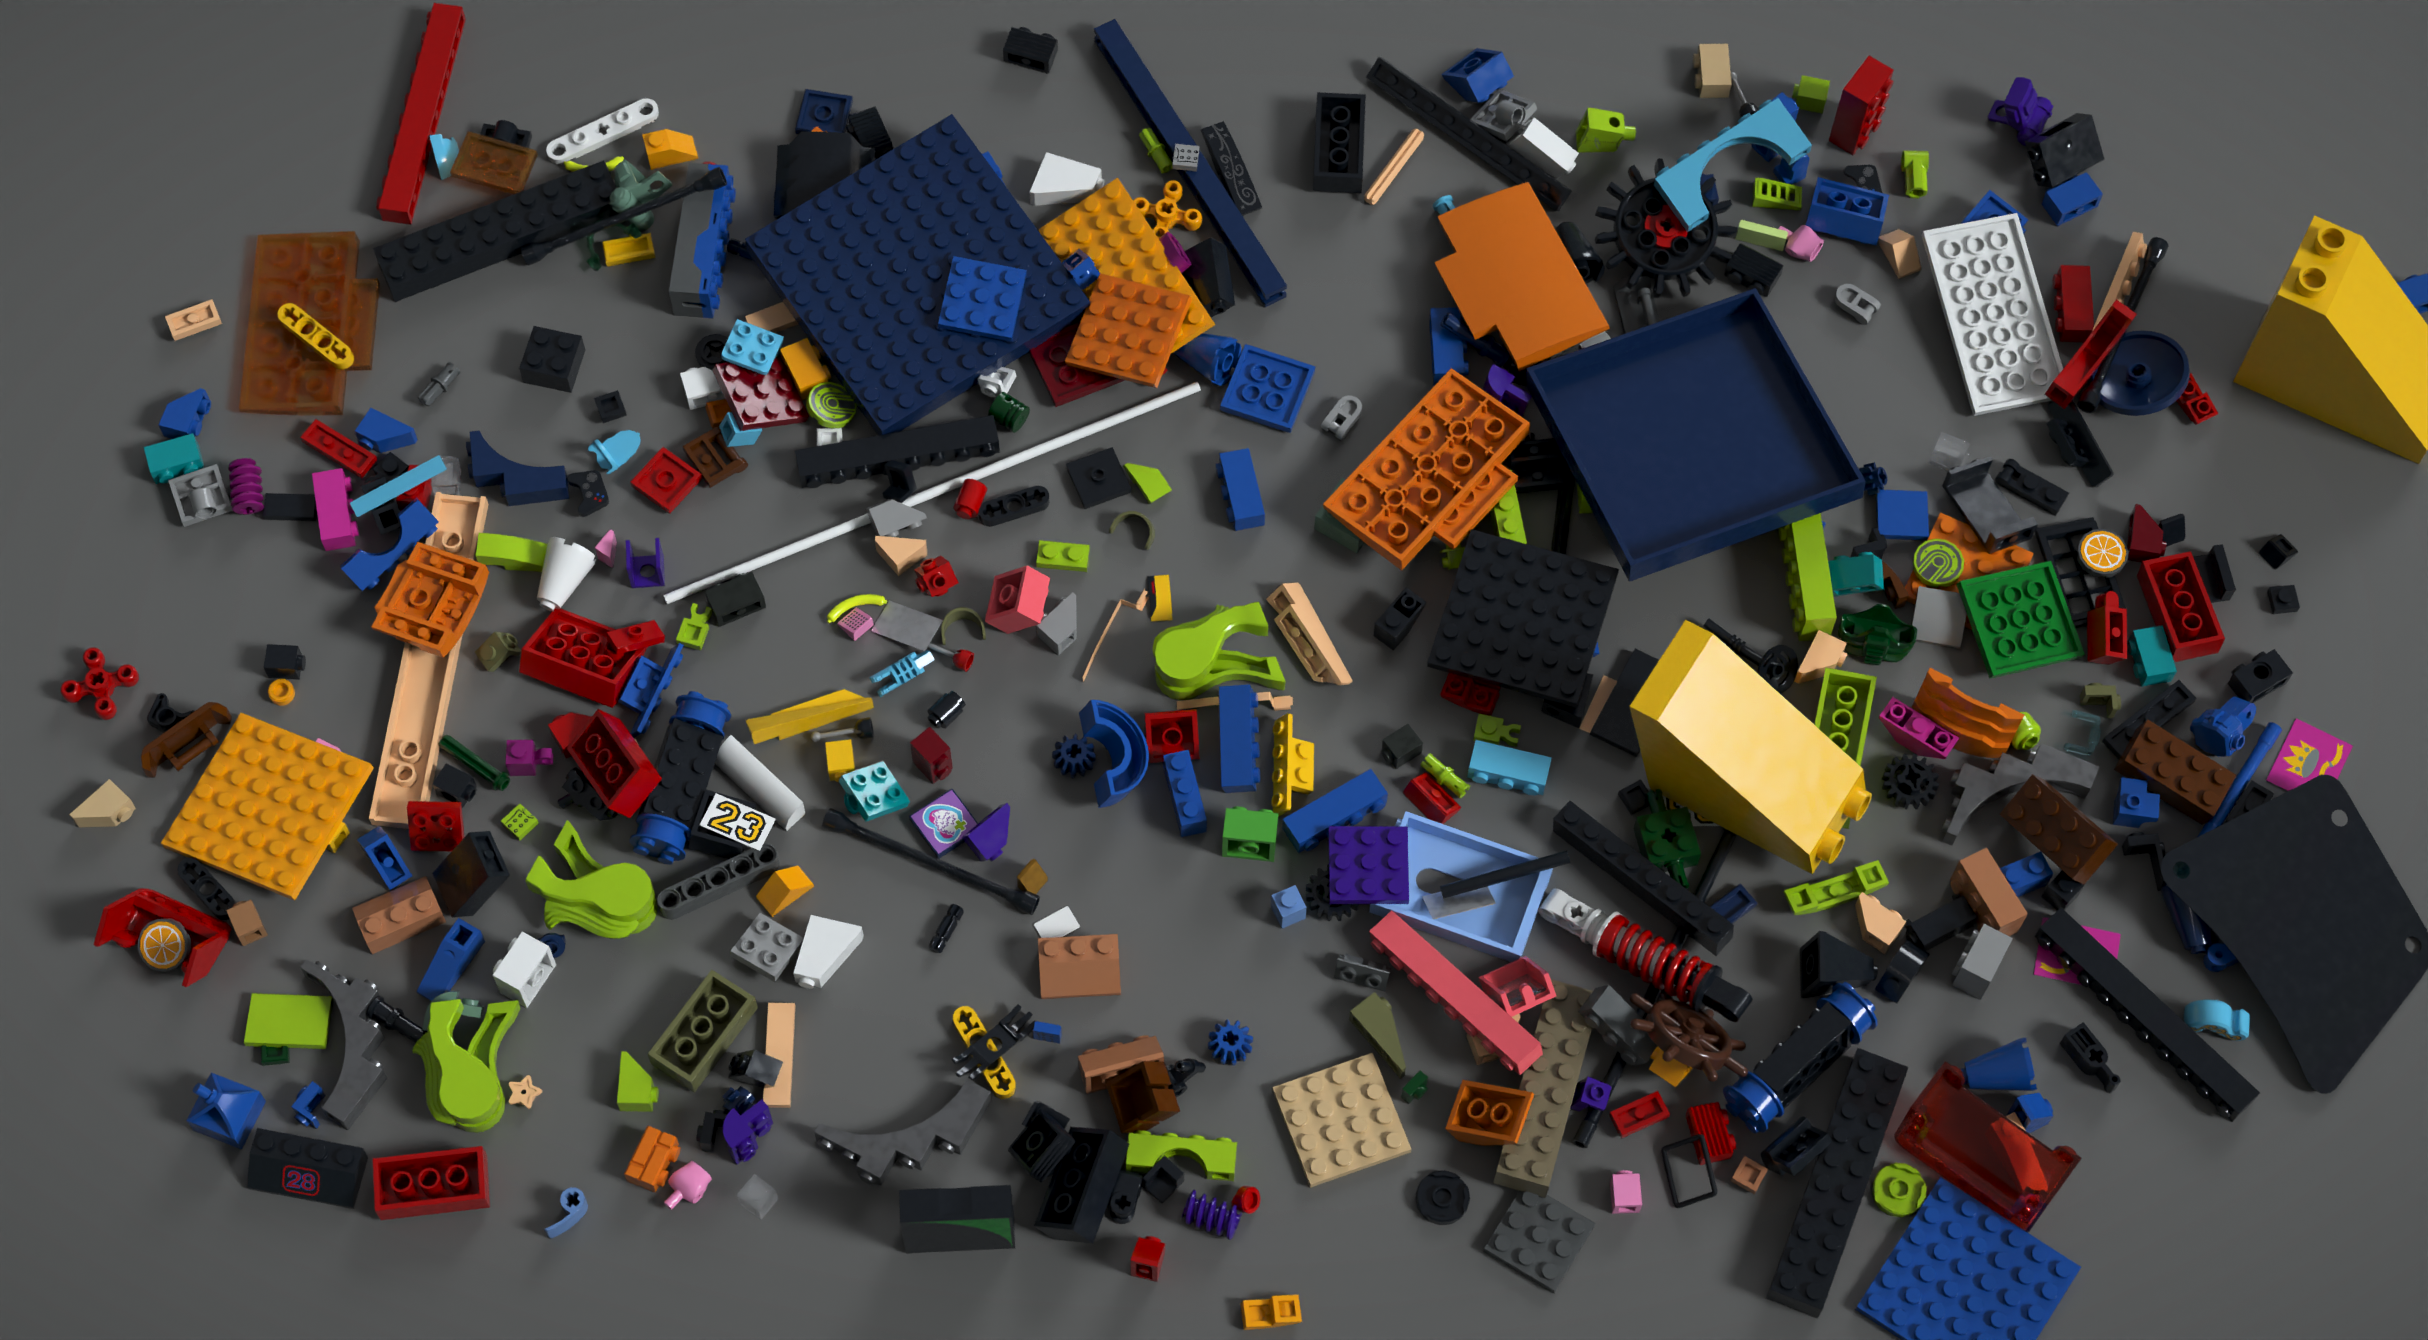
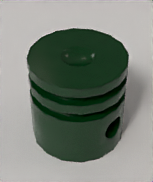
[988,392,1030,433]

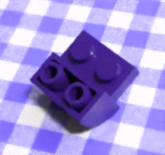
[1482,364,1532,418]
[723,1099,773,1164]

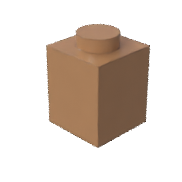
[226,900,268,946]

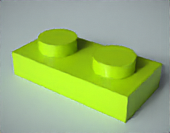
[1036,540,1090,572]

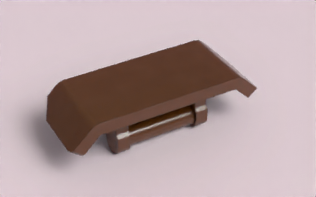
[141,702,232,778]

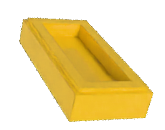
[602,233,655,267]

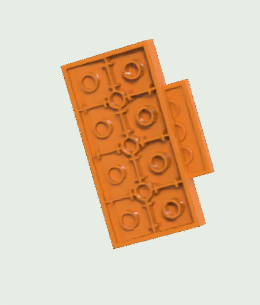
[1434,182,1610,371]
[1323,368,1530,570]

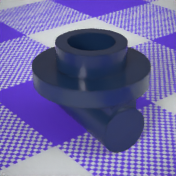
[538,933,566,958]

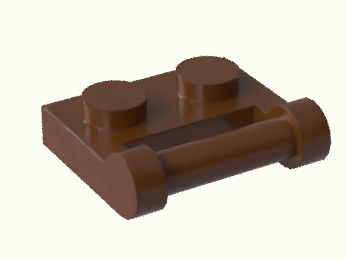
[682,426,748,488]

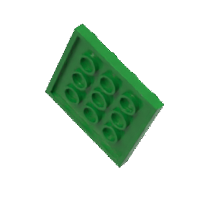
[1956,561,2085,679]

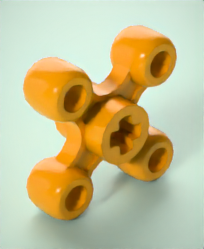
[1133,180,1202,239]

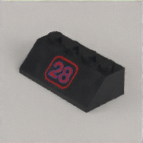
[247,1128,368,1209]

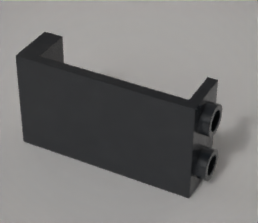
[1942,456,2038,554]

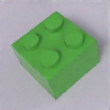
[1222,806,1278,862]

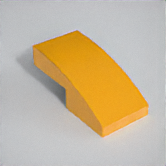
[1240,1295,1302,1330]

